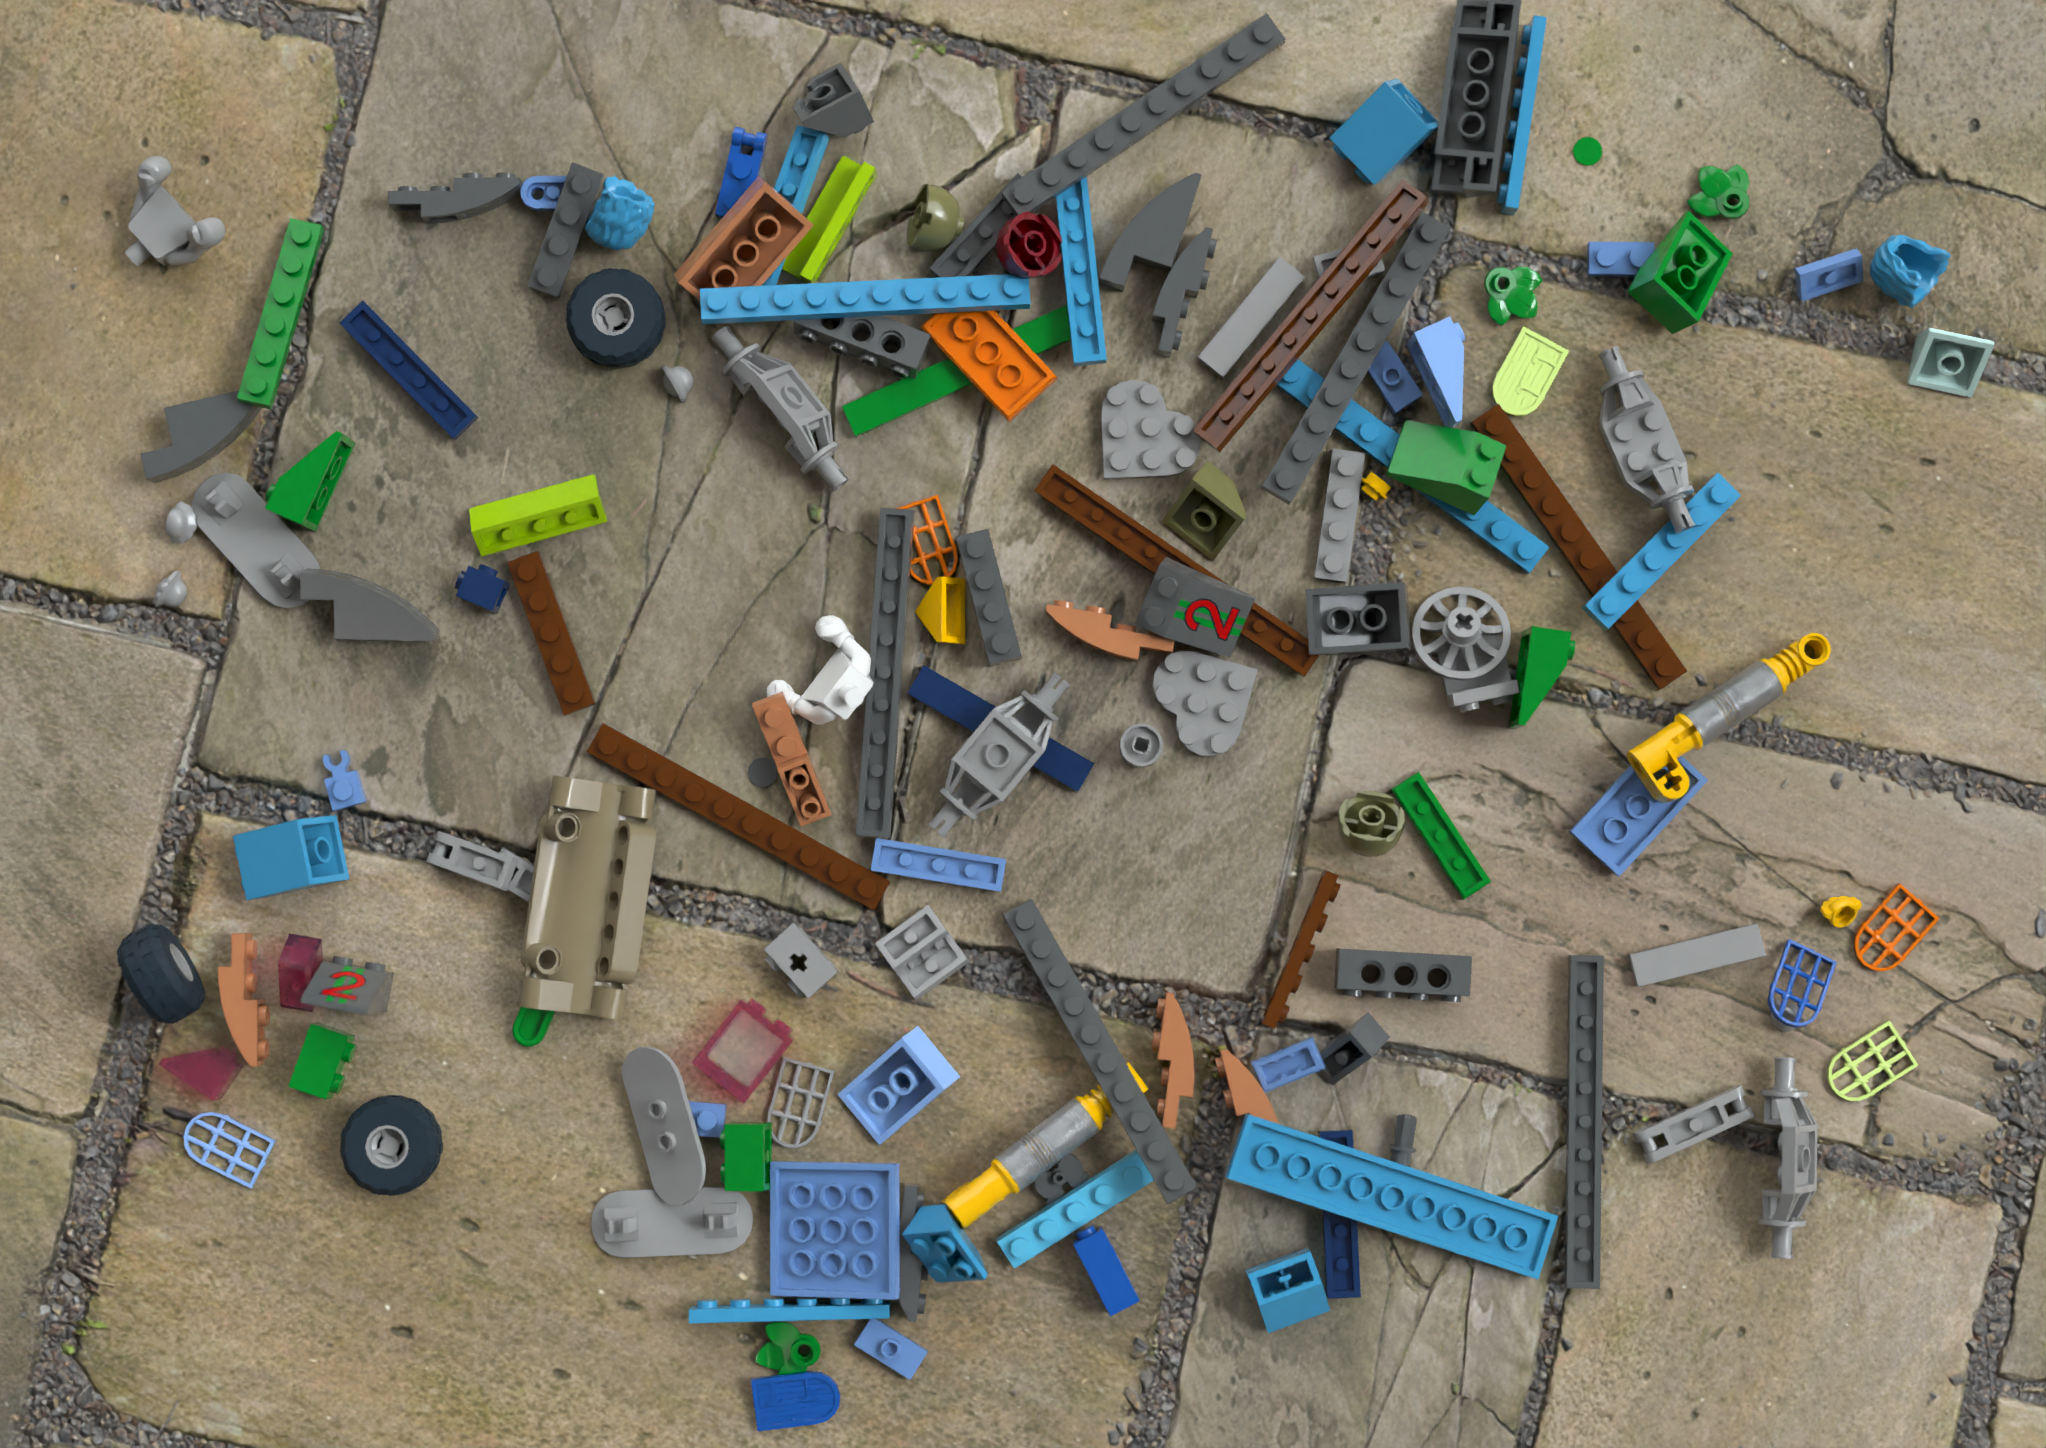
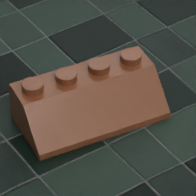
[674,176,814,324]

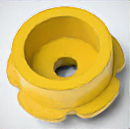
[1361,472,1391,501]

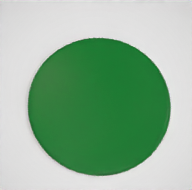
[1573,137,1602,166]

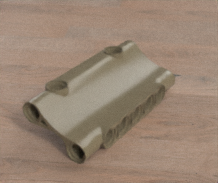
[519,776,656,1020]

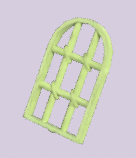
[1827,1020,1918,1101]

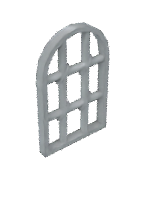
[767,1057,835,1148]

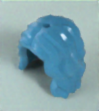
[585,176,655,250]
[1870,235,1951,308]

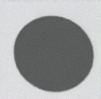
[748,758,778,787]

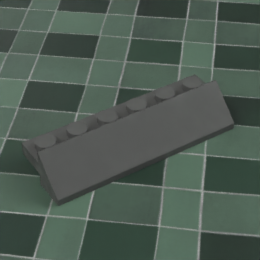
[1432,0,1522,198]

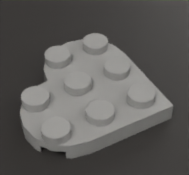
[1101,379,1201,480]
[1153,651,1258,757]

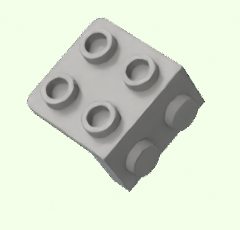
[1437,634,1520,713]

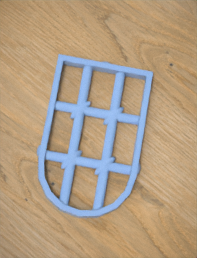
[183,1112,276,1188]

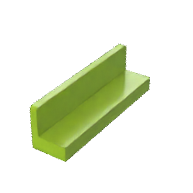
[782,156,877,284]
[469,474,608,557]

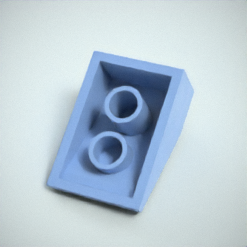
[1406,316,1465,428]
[837,1026,960,1145]

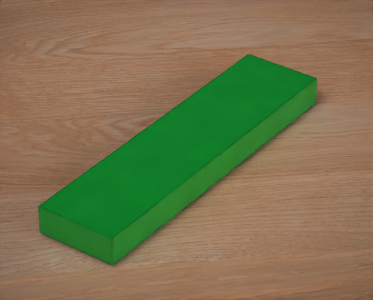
[1391,772,1491,900]

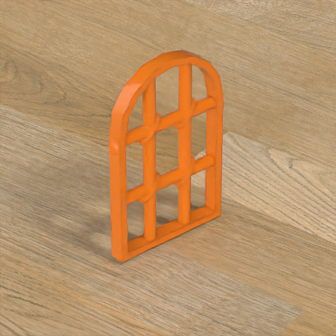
[897,495,958,585]
[1853,883,1940,971]

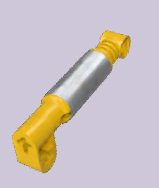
[1627,633,1831,803]
[941,1062,1148,1229]

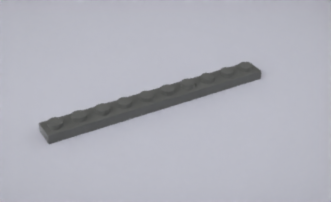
[1001,13,1286,216]
[1261,212,1451,505]
[856,508,915,838]
[1003,899,1197,1205]
[1565,955,1604,1289]

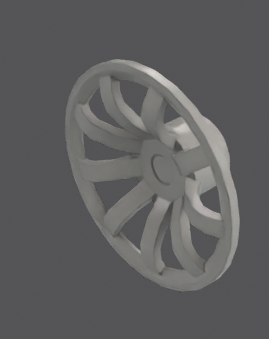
[1412,587,1511,680]

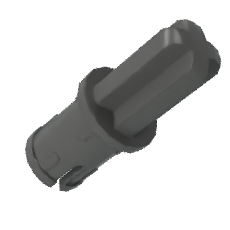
[1389,1114,1417,1167]

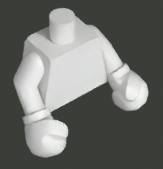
[767,615,873,725]

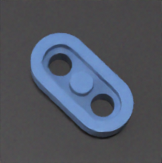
[520,176,567,211]

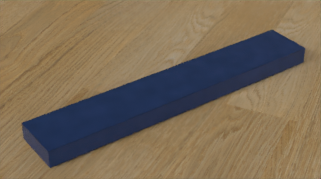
[907,665,1094,792]

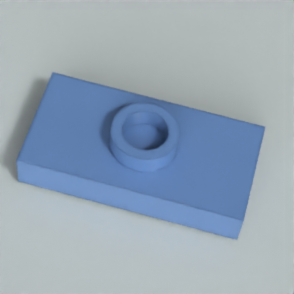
[1367,341,1423,414]
[1251,1036,1326,1093]
[854,1319,928,1380]

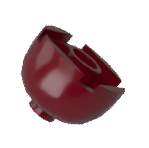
[996,212,1062,279]

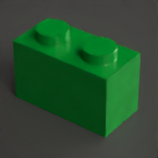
[288,1022,356,1100]
[720,1122,772,1192]

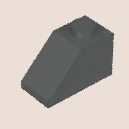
[1320,1012,1390,1085]

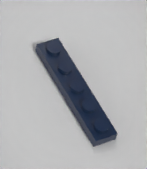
[340,300,479,440]
[1318,1129,1361,1299]

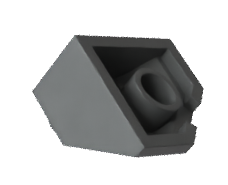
[793,63,874,137]

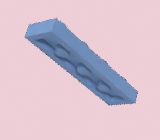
[871,838,1006,892]

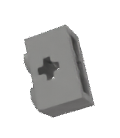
[764,922,839,998]

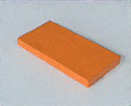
[921,310,1057,422]

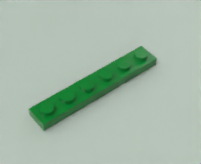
[237,218,324,410]

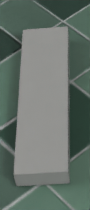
[1197,257,1305,379]
[1628,923,1766,987]

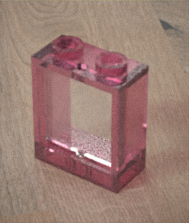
[692,998,795,1103]

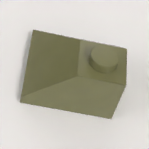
[1162,461,1247,561]

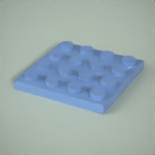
[770,1161,900,1300]

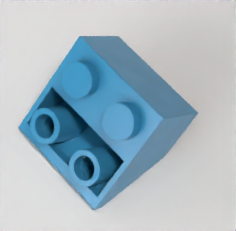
[902,1204,988,1283]
[1245,1247,1330,1333]

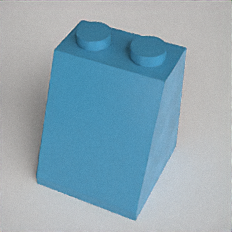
[1330,78,1439,185]
[233,815,350,900]

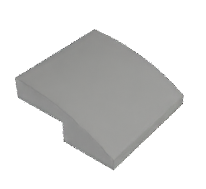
[875,905,970,1001]

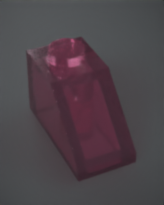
[278,934,323,1012]
[158,1047,243,1101]

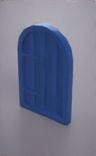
[751,1371,840,1431]

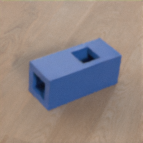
[1073,1225,1140,1316]

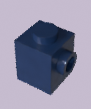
[455,564,510,614]

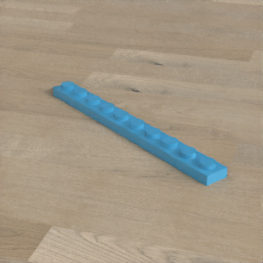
[700,274,1031,324]
[1276,359,1549,574]

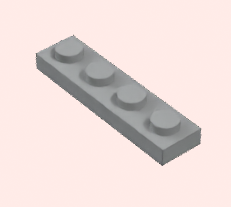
[1314,449,1365,583]

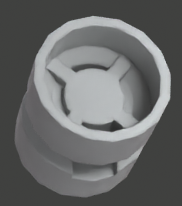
[1119,723,1163,768]

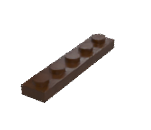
[507,551,596,716]
[1260,870,1341,1029]

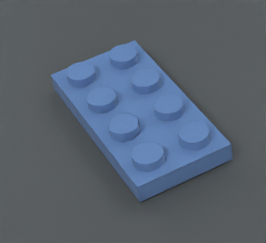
[1569,756,1708,877]

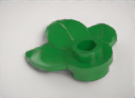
[1687,164,1750,219]
[1484,266,1542,326]
[755,1321,821,1375]

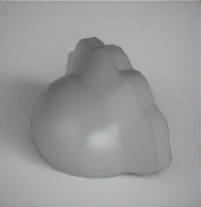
[661,365,693,403]
[166,502,197,543]
[152,571,187,607]
[1770,998,1806,1032]

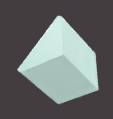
[1907,328,1994,398]

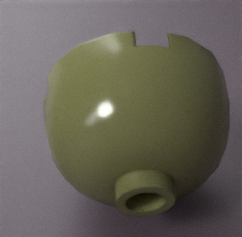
[906,184,964,251]
[1338,791,1405,857]

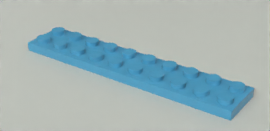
[1225,1113,1558,1279]

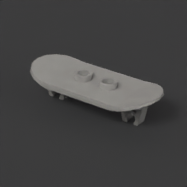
[192,473,320,608]
[622,1046,706,1205]
[591,1186,753,1258]

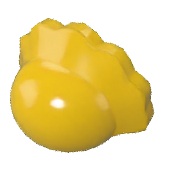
[1820,896,1862,928]

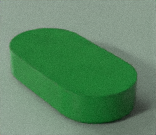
[512,1007,556,1047]

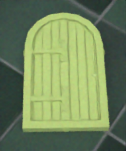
[1492,326,1569,416]

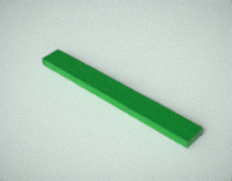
[842,305,1071,437]

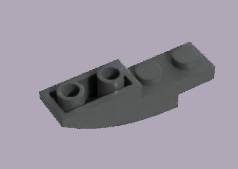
[388,172,523,224]
[1152,227,1217,358]
[898,1183,929,1322]

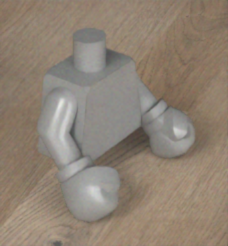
[125,156,226,266]

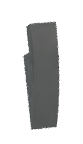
[1098,173,1202,292]
[141,390,262,483]
[300,568,439,641]

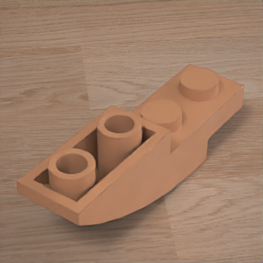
[1046,600,1175,662]
[752,691,831,826]
[218,933,270,1067]
[1151,992,1194,1129]
[1215,1048,1279,1124]

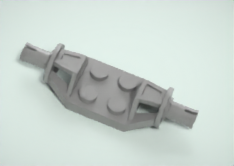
[711,326,849,492]
[1599,346,1695,534]
[928,672,1071,838]
[1759,1057,1818,1259]

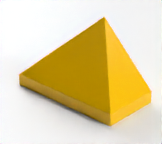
[915,576,965,644]

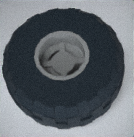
[566,268,666,369]
[117,924,205,1024]
[340,1095,443,1196]

